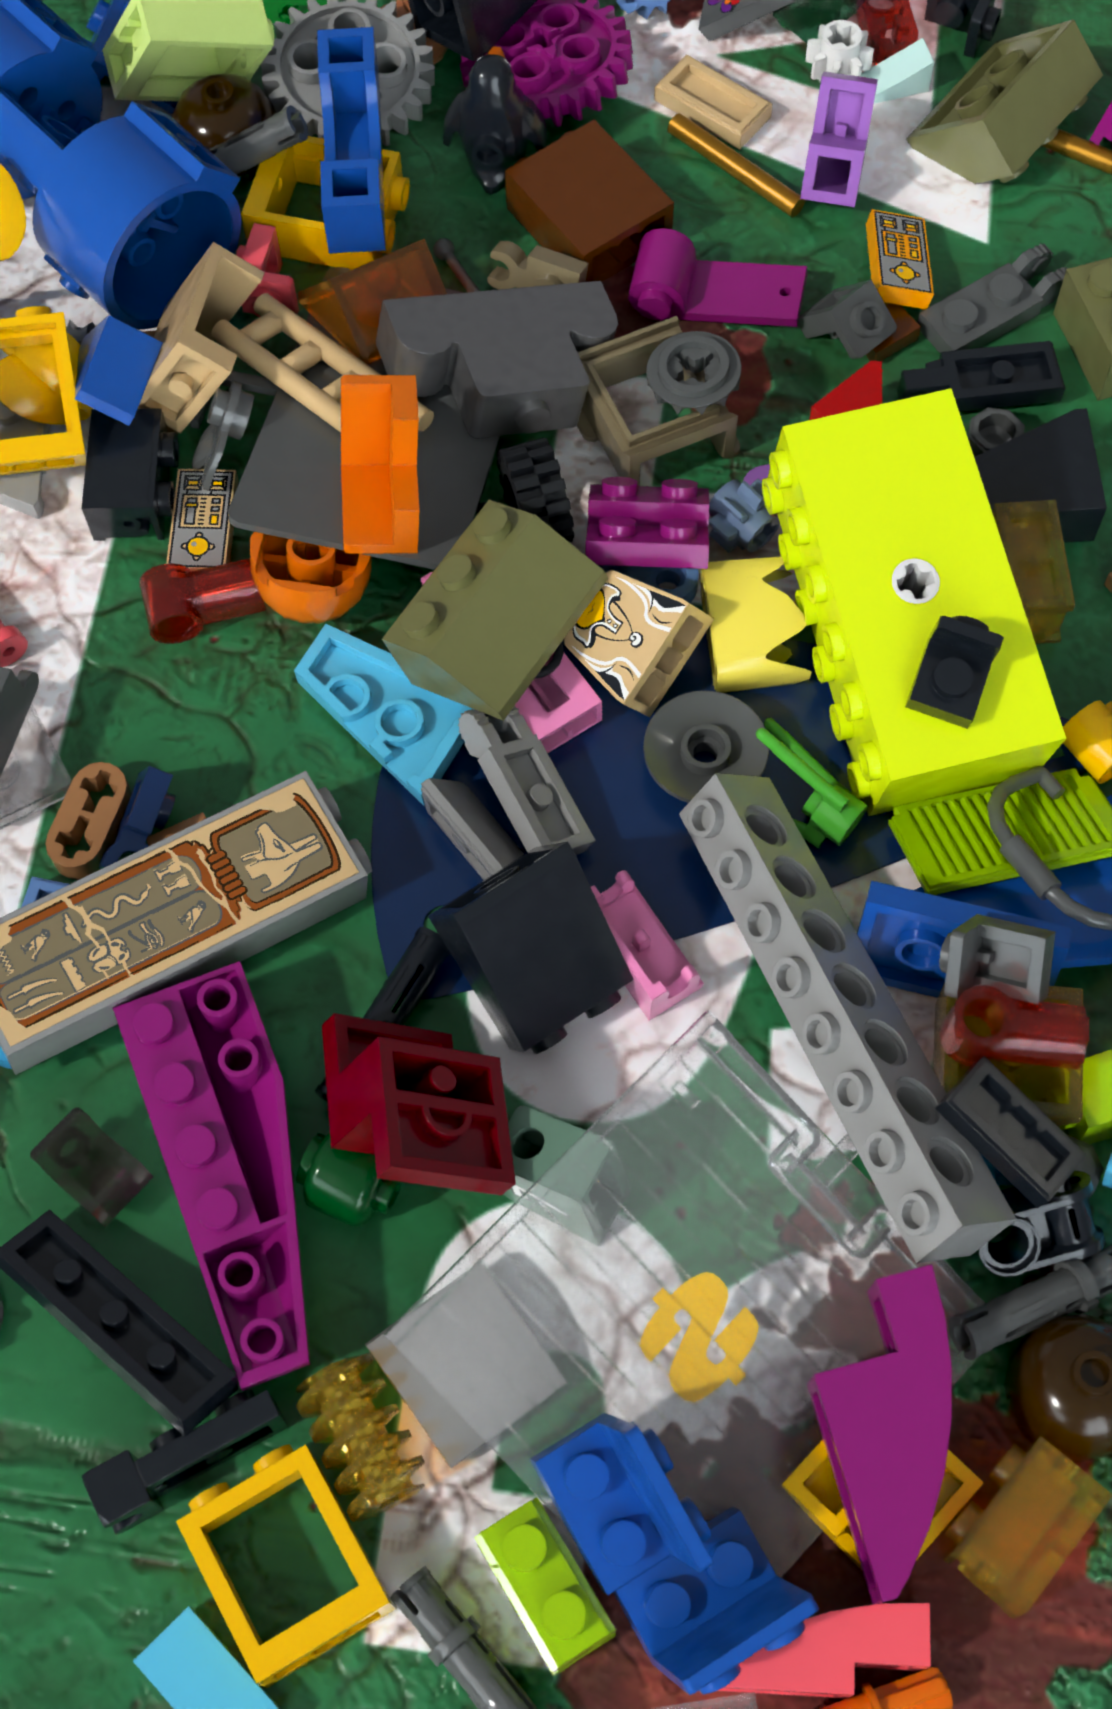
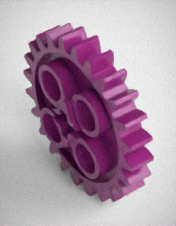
[460,0,633,127]

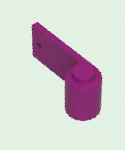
[628,228,808,327]

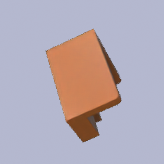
[341,375,420,554]

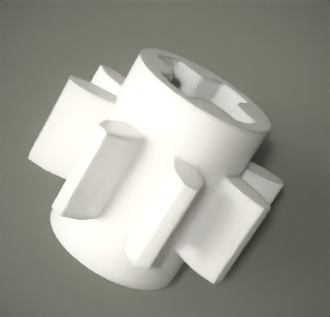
[805,20,874,83]

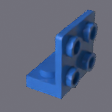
[530,1412,714,1595]
[613,1506,819,1695]

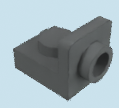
[798,279,897,359]

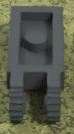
[917,243,1068,353]

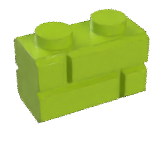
[474,1497,616,1677]

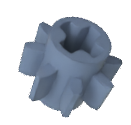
[709,478,780,553]

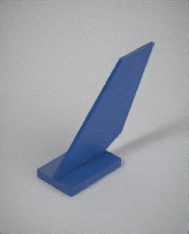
[857,795,1112,1022]

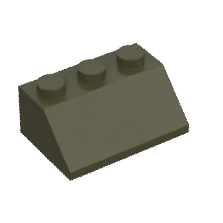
[906,19,1103,184]
[382,500,608,721]

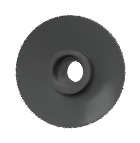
[643,691,769,803]

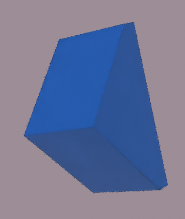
[75,315,163,426]

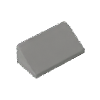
[421,778,524,880]

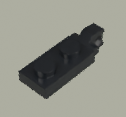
[897,341,1066,412]

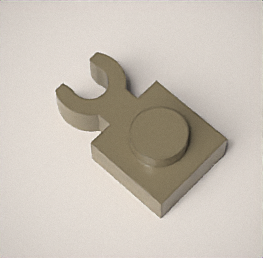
[487,241,589,290]

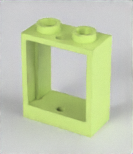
[102,0,274,101]

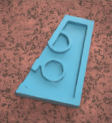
[294,623,473,806]

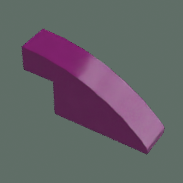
[807,1264,952,1605]

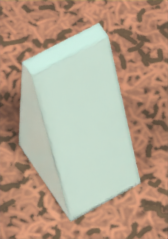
[861,38,934,104]

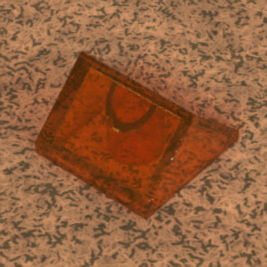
[298,238,447,364]

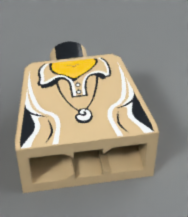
[564,570,714,717]

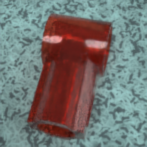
[139,558,266,644]
[940,985,1089,1070]

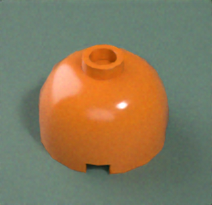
[250,532,372,623]

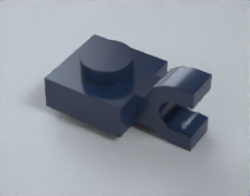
[98,766,176,869]

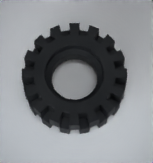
[497,437,574,543]

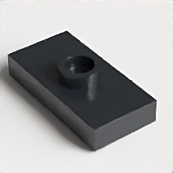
[935,1056,1087,1208]

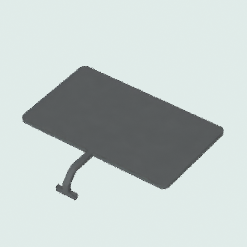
[190,267,501,570]

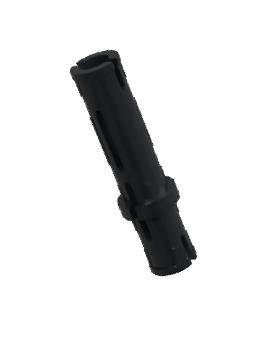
[315,927,451,1103]

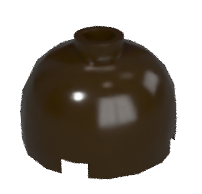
[172,73,276,181]
[1004,1314,1112,1463]

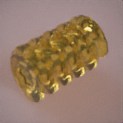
[296,1353,425,1522]

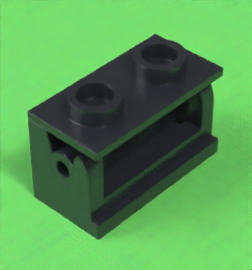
[81,408,180,541]

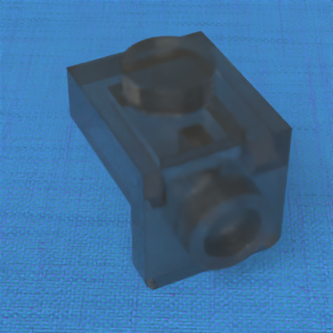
[30,1107,153,1227]

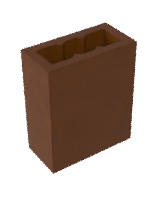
[505,119,674,282]

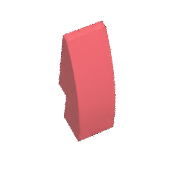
[717,1603,931,1699]

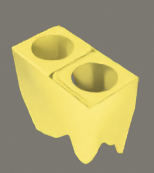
[700,556,812,693]

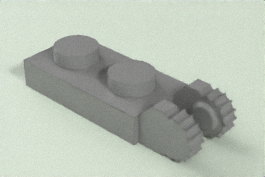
[458,706,596,855]

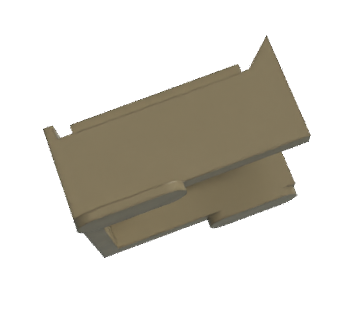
[577,316,740,486]

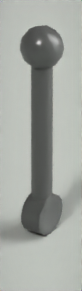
[433,238,480,292]

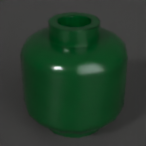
[296,1132,403,1226]

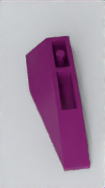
[113,961,310,1391]

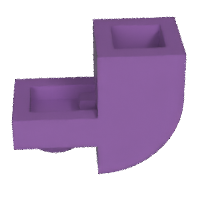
[800,71,878,207]

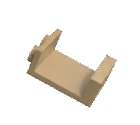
[138,242,265,434]

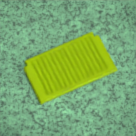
[888,768,1112,895]

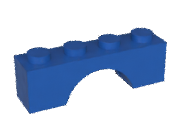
[317,27,386,254]

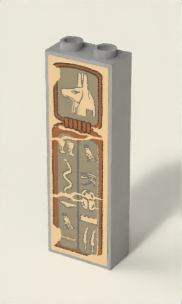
[0,771,372,1075]

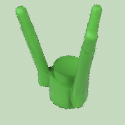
[756,718,869,849]

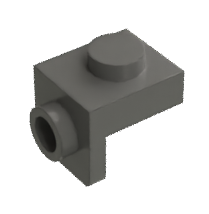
[939,914,1056,1004]

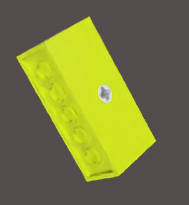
[762,388,1066,816]

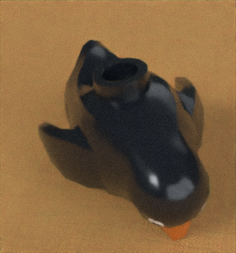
[443,47,547,195]

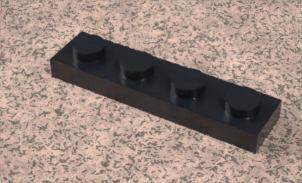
[0,1209,238,1437]

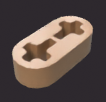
[45,762,132,880]

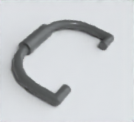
[987,766,1112,931]

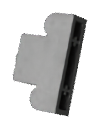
[376,281,618,438]

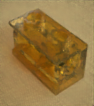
[992,500,1075,644]
[943,1436,1112,1619]

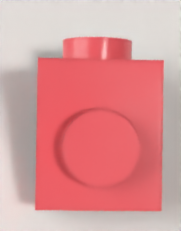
[236,223,299,317]

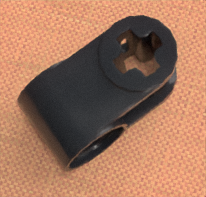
[975,1170,1106,1277]

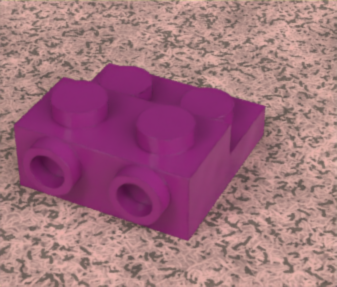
[585,477,710,569]

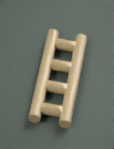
[211,293,434,433]

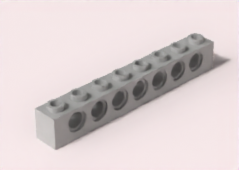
[679,773,1017,1263]

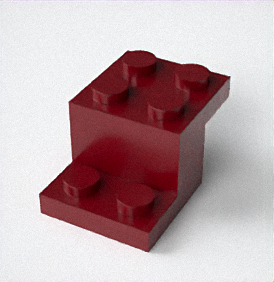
[322,1013,516,1195]

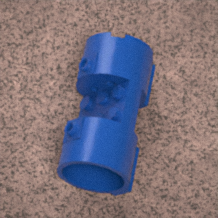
[0,0,241,329]

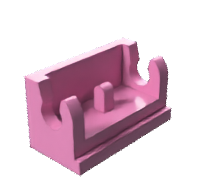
[591,870,704,1021]

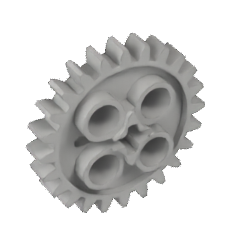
[261,0,435,146]

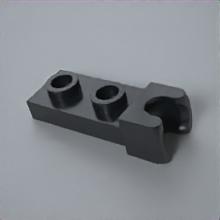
[82,1390,288,1535]

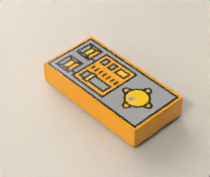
[866,209,934,309]

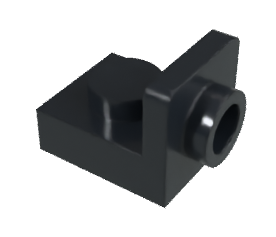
[924,0,1002,58]
[905,616,1004,729]

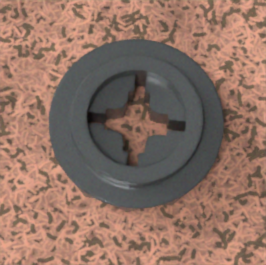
[646,331,741,415]

